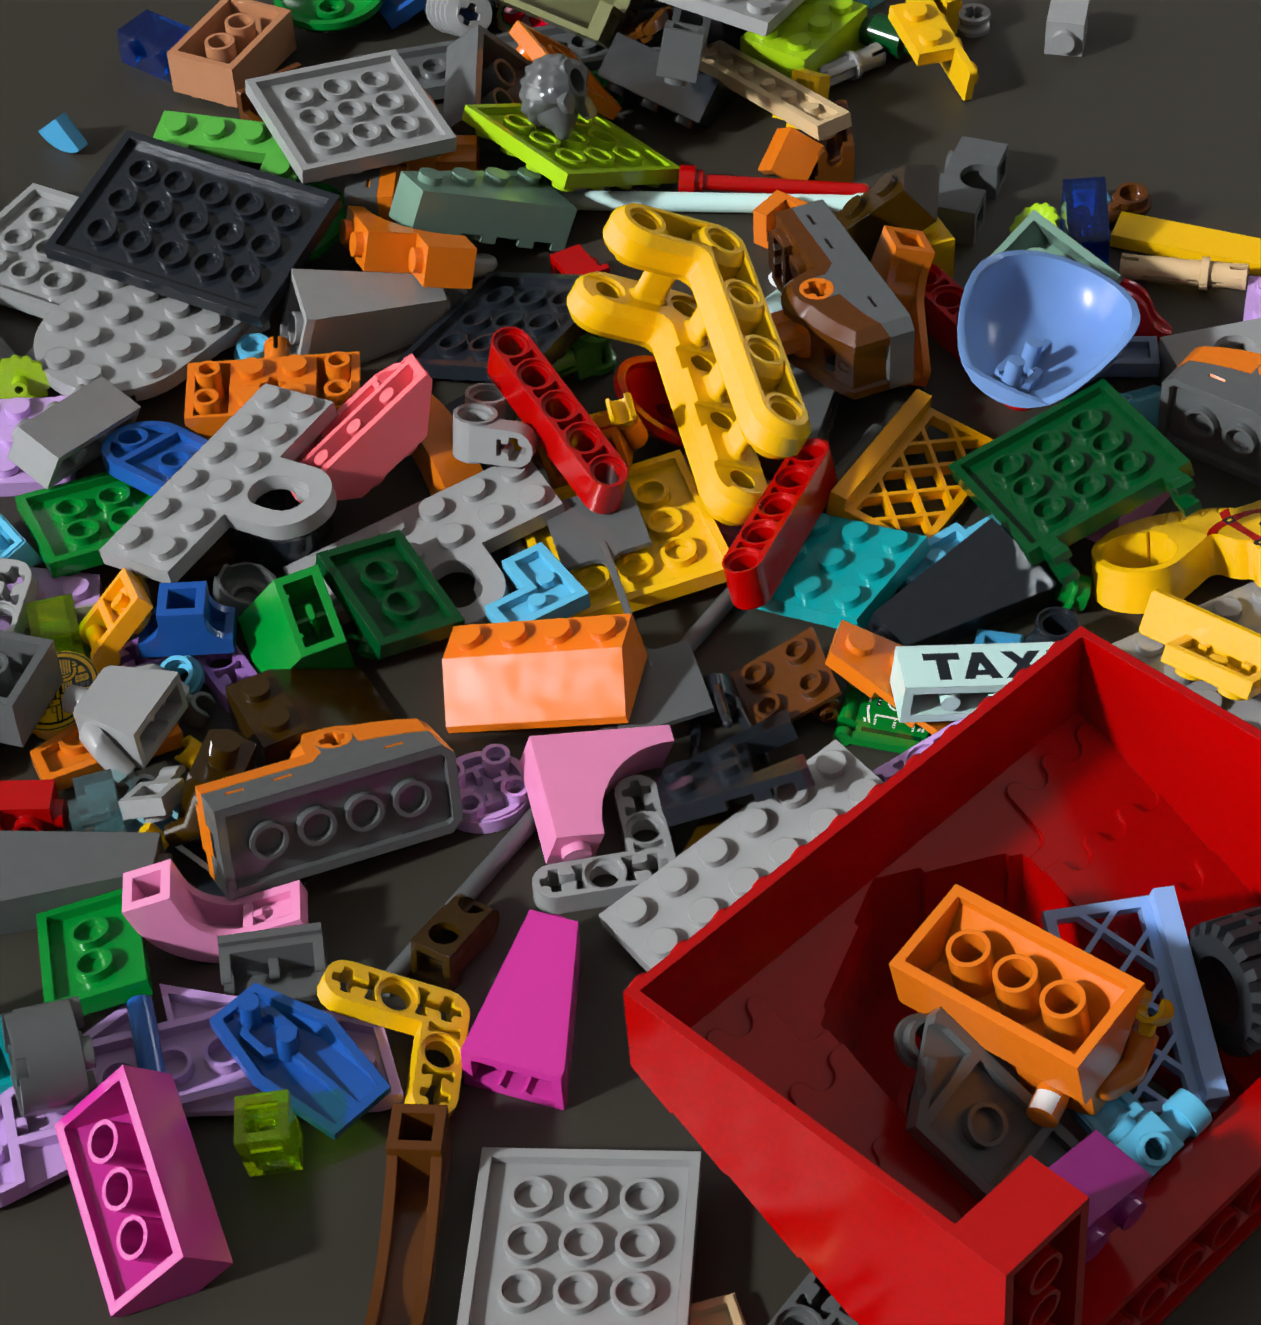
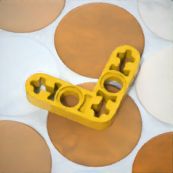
[317,960,470,1118]

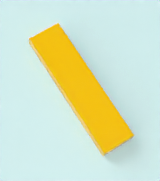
[1110,211,1261,276]

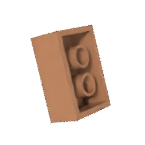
[167,0,297,108]

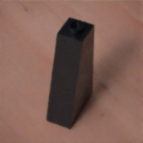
[865,518,1057,646]

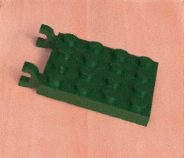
[948,378,1202,586]

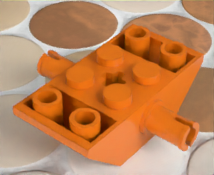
[184,336,361,440]

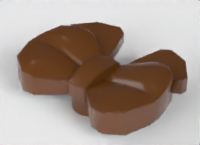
[619,6,674,44]

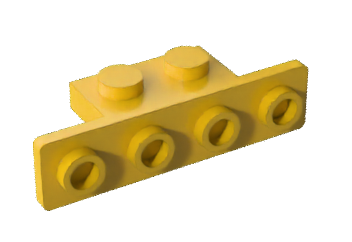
[888,0,979,101]
[1139,589,1261,701]

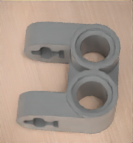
[452,383,538,468]

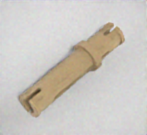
[1119,253,1249,291]

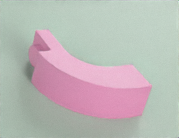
[122,859,308,963]

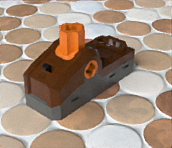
[768,199,915,400]

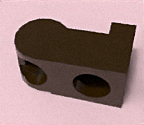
[410,894,500,991]

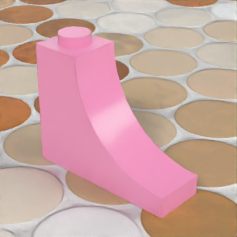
[519,725,674,864]

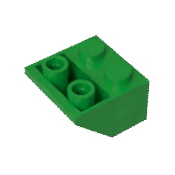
[238,564,355,674]

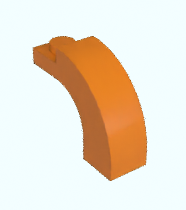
[411,394,483,496]

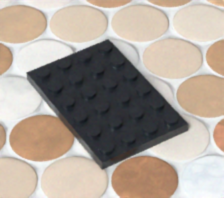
[43,130,343,328]

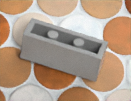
[7,376,141,489]

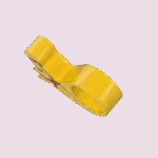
[1091,500,1261,614]

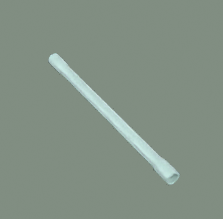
[554,188,864,215]

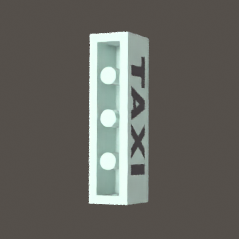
[890,642,1055,723]

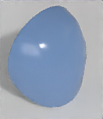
[957,250,1141,409]

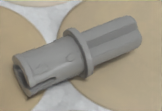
[817,42,886,87]

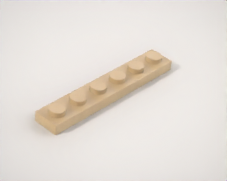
[700,40,852,140]

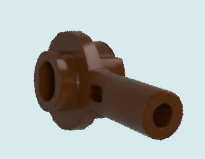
[1080,182,1152,237]

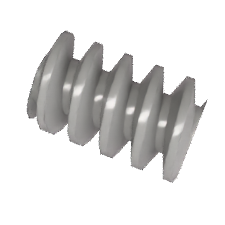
[425,0,492,37]

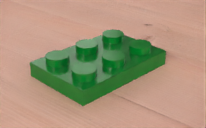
[36,888,153,1017]

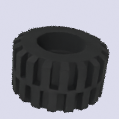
[1188,906,1261,1058]

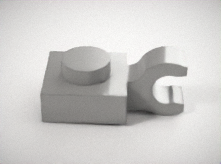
[118,765,186,823]

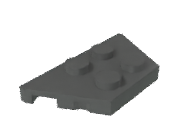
[905,1007,1080,1202]

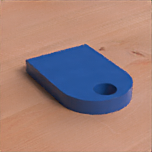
[101,421,208,496]

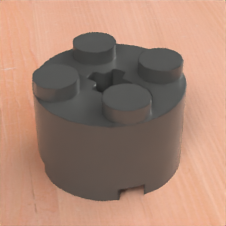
[1,996,97,1118]

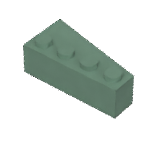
[389,167,577,251]

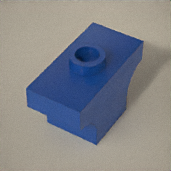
[138,581,238,658]

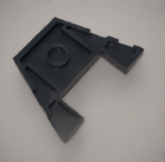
[655,709,815,827]

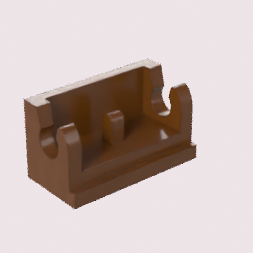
[807,100,855,182]

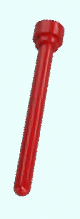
[678,164,871,195]

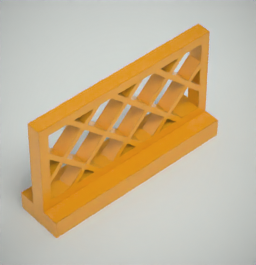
[826,389,993,539]

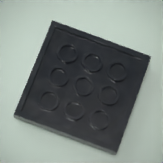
[395,272,587,383]

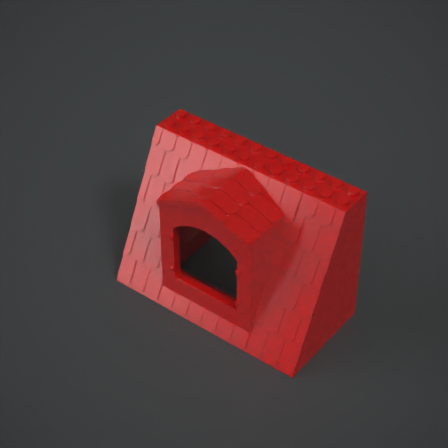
[623,626,1261,1325]

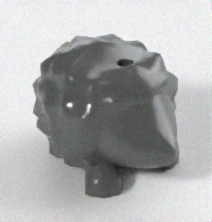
[519,53,597,141]

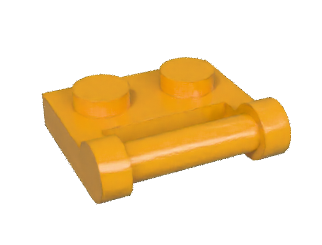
[79,567,153,672]

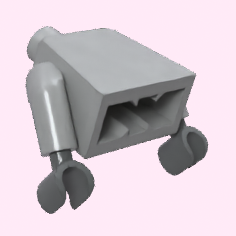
[62,663,215,794]

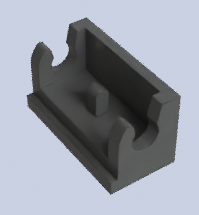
[217,922,328,1002]

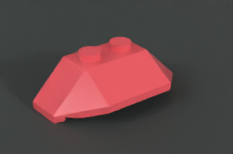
[291,353,433,504]

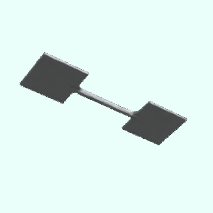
[547,480,715,729]

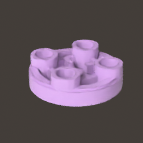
[456,743,531,834]

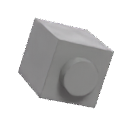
[1044,0,1090,57]

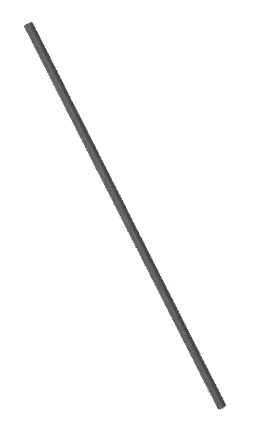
[382,424,883,997]

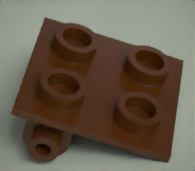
[731,626,842,725]

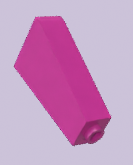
[460,909,581,1111]

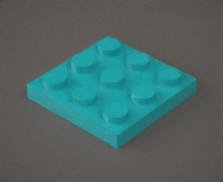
[756,513,930,629]

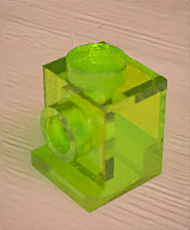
[234,1089,303,1177]

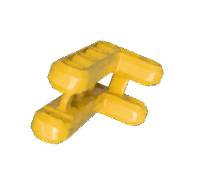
[567,203,811,527]

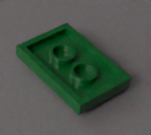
[315,529,465,659]

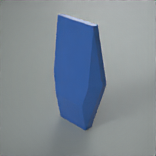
[210,983,391,1140]

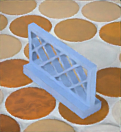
[1040,885,1230,1118]

